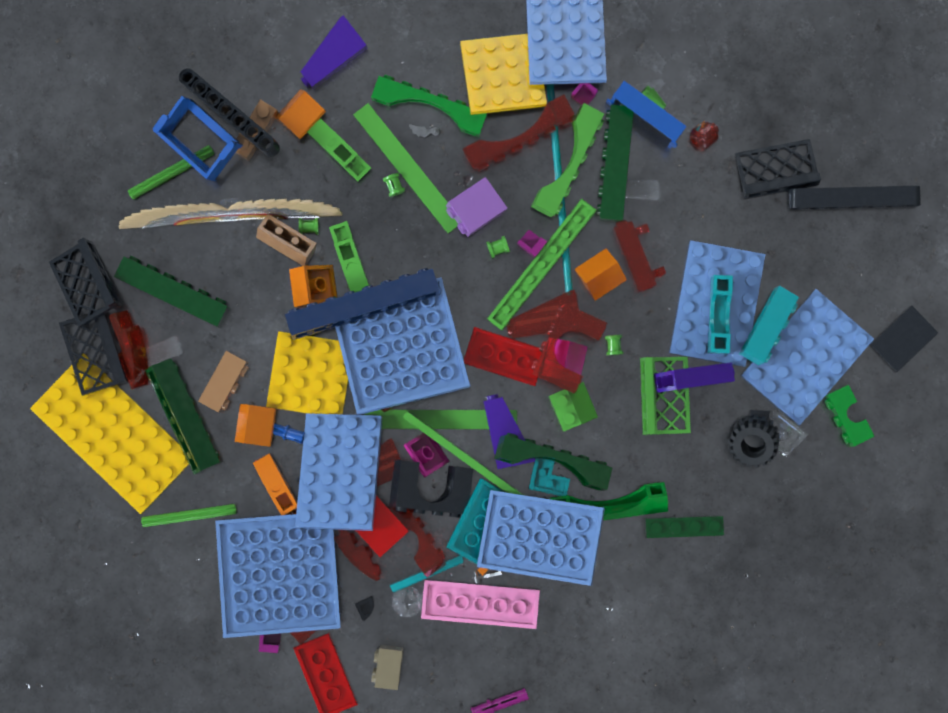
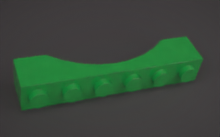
[371,75,487,138]
[550,482,668,521]

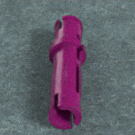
[470,688,529,713]

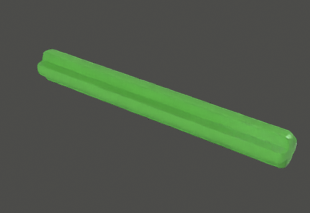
[128,145,214,199]
[141,504,237,527]

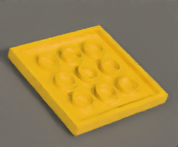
[460,34,547,115]
[266,331,348,414]

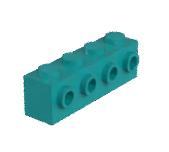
[739,285,799,365]

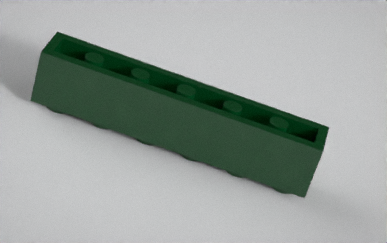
[597,105,634,223]
[114,255,230,328]
[145,358,220,475]

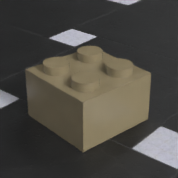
[371,645,404,690]

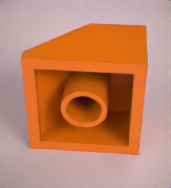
[289,265,337,307]

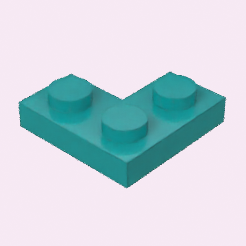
[529,458,570,496]

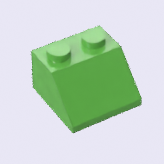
[548,382,598,432]

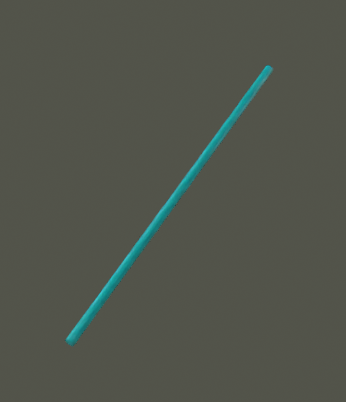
[546,84,576,324]

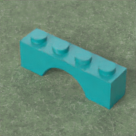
[708,275,733,354]

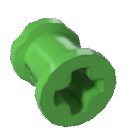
[383,173,405,197]
[299,218,319,235]
[486,236,510,258]
[605,335,624,355]

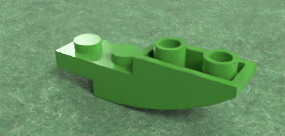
[307,118,371,182]
[329,221,369,292]

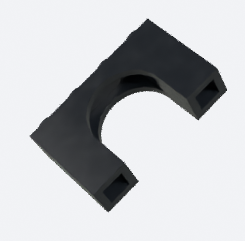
[389,459,473,518]

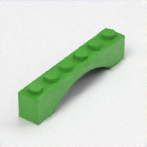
[531,103,604,217]

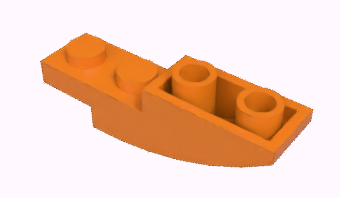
[253,453,298,515]

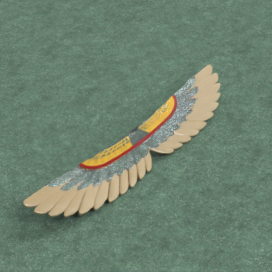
[119,197,342,229]

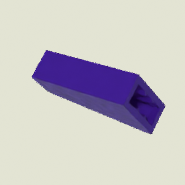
[300,15,368,90]
[654,362,735,393]
[483,394,535,469]

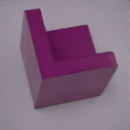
[571,83,598,105]
[517,230,547,258]
[259,633,281,653]

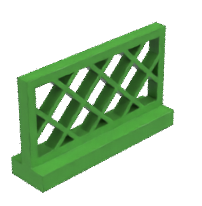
[640,357,691,435]

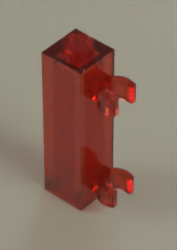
[613,220,666,293]

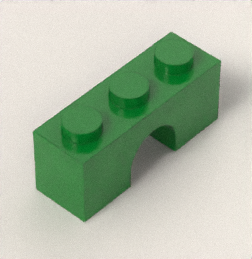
[825,385,875,447]

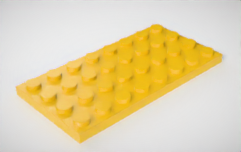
[30,353,189,514]

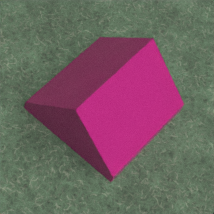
[542,338,588,384]
[403,433,450,478]

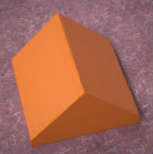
[275,89,326,139]
[574,248,627,301]
[235,404,276,447]

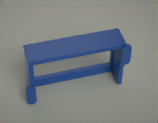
[606,81,687,149]
[153,96,244,182]

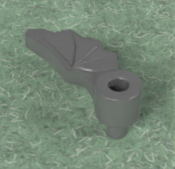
[409,124,441,138]
[473,571,503,584]

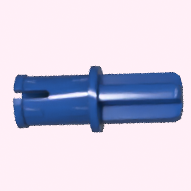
[273,423,305,444]

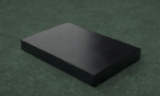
[870,305,938,372]

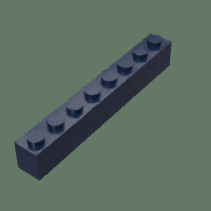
[285,268,440,340]

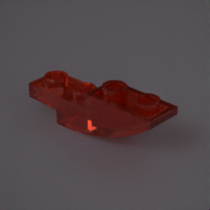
[109,310,148,390]
[334,530,382,581]

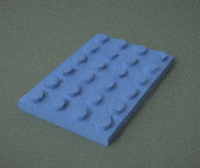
[526,0,607,85]
[669,240,766,367]
[741,289,874,426]
[295,413,383,531]
[477,490,605,586]

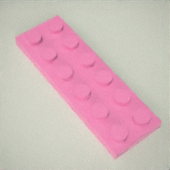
[421,580,540,629]

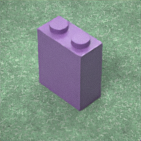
[446,177,507,237]

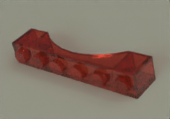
[463,94,575,172]

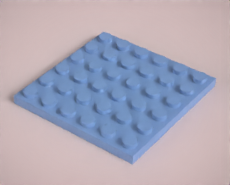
[335,277,470,415]
[215,514,341,638]

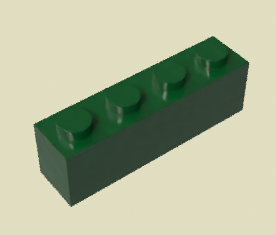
[644,515,724,538]

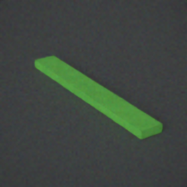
[353,103,458,234]
[487,199,597,331]
[364,410,517,429]
[403,410,526,496]

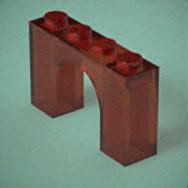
[531,304,608,394]

